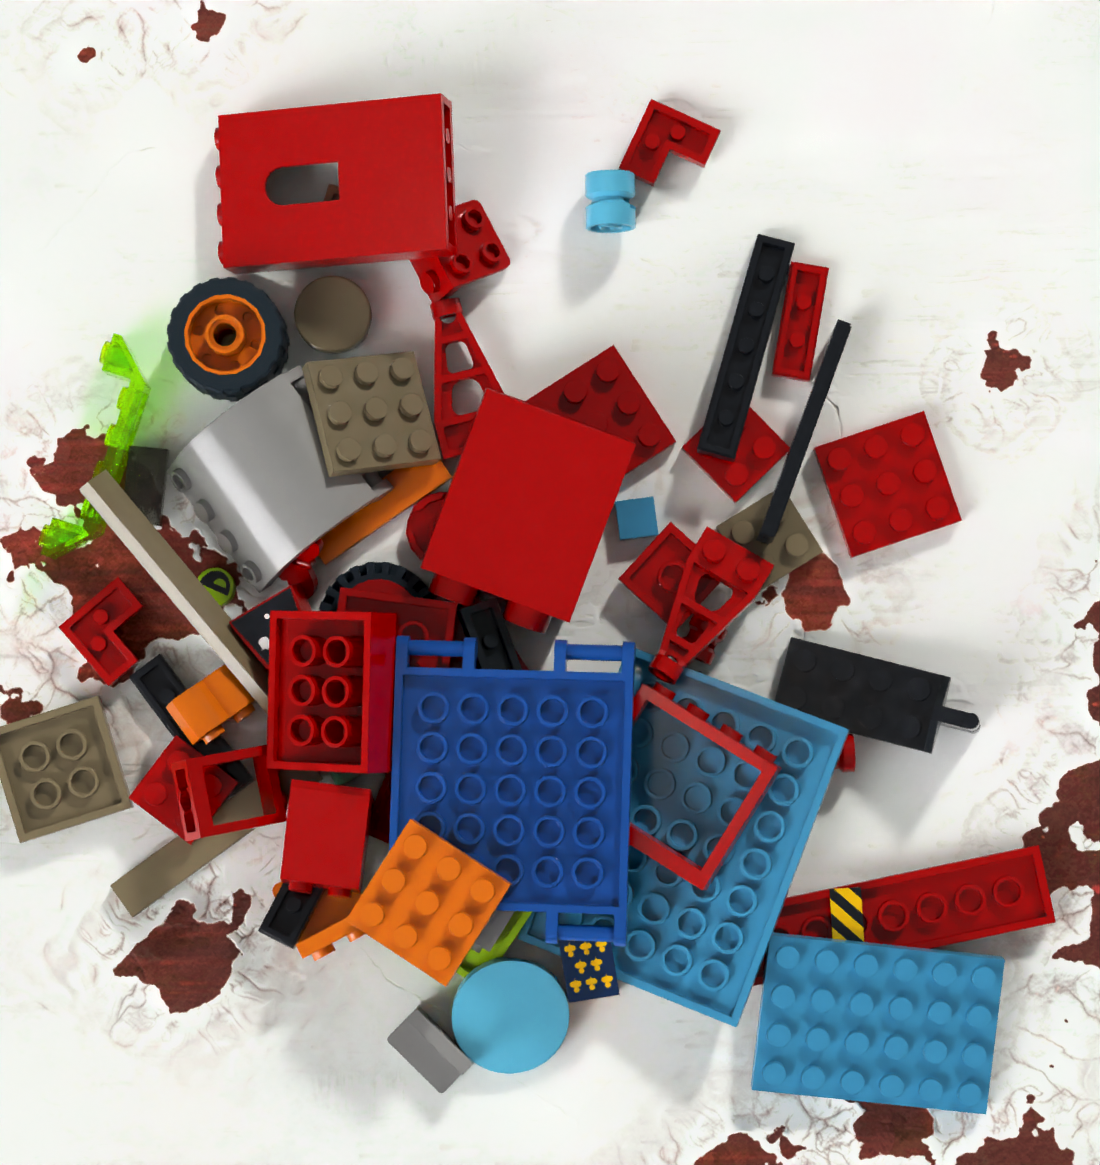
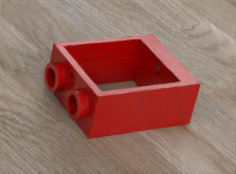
[171,745,288,841]

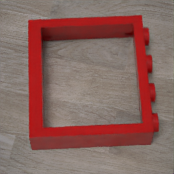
[630,682,782,891]

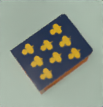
[559,940,620,1003]

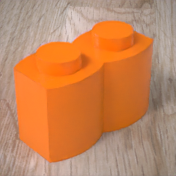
[166,664,256,745]

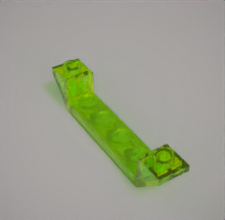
[38,333,151,560]

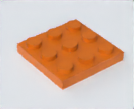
[345,819,512,987]

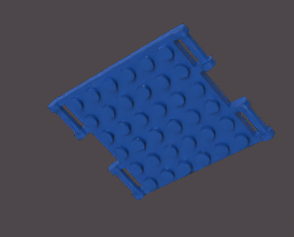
[389,635,636,947]

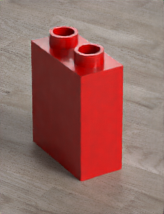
[420,387,636,634]

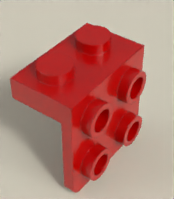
[410,200,510,303]

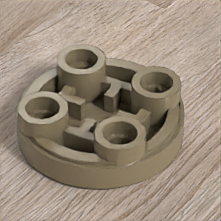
[294,276,372,354]

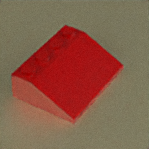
[266,610,396,774]

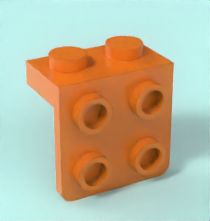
[272,881,365,961]

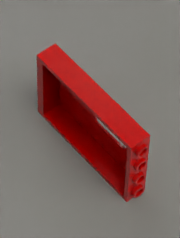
[214,93,457,274]

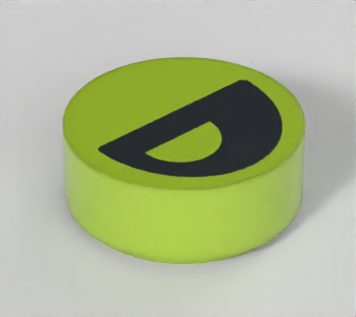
[197,568,236,607]

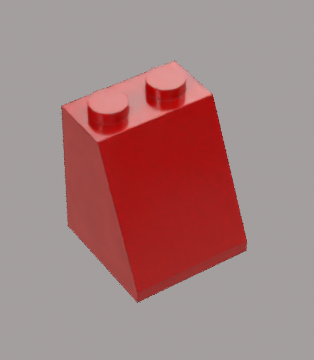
[280,779,374,899]

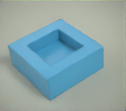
[615,496,659,541]

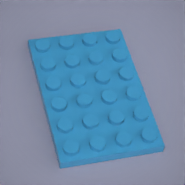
[751,932,1005,1114]

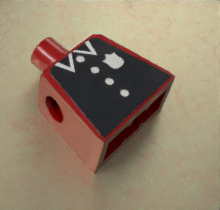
[229,583,312,671]

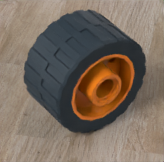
[167,277,290,402]

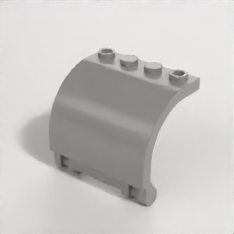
[167,365,394,593]

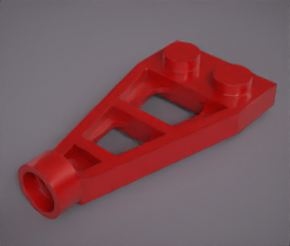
[430,297,504,460]
[648,527,774,685]

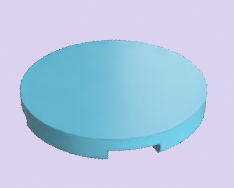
[451,956,569,1074]

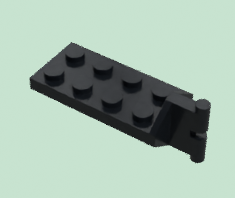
[775,637,981,754]

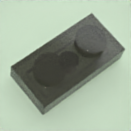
[124,445,170,527]

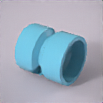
[585,170,636,233]

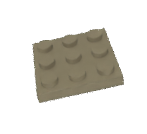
[302,351,441,477]
[0,696,134,843]

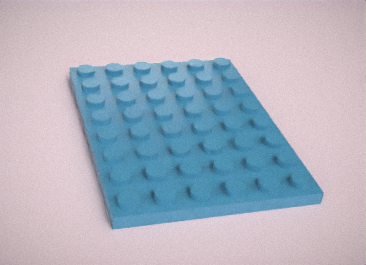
[517,648,850,1027]

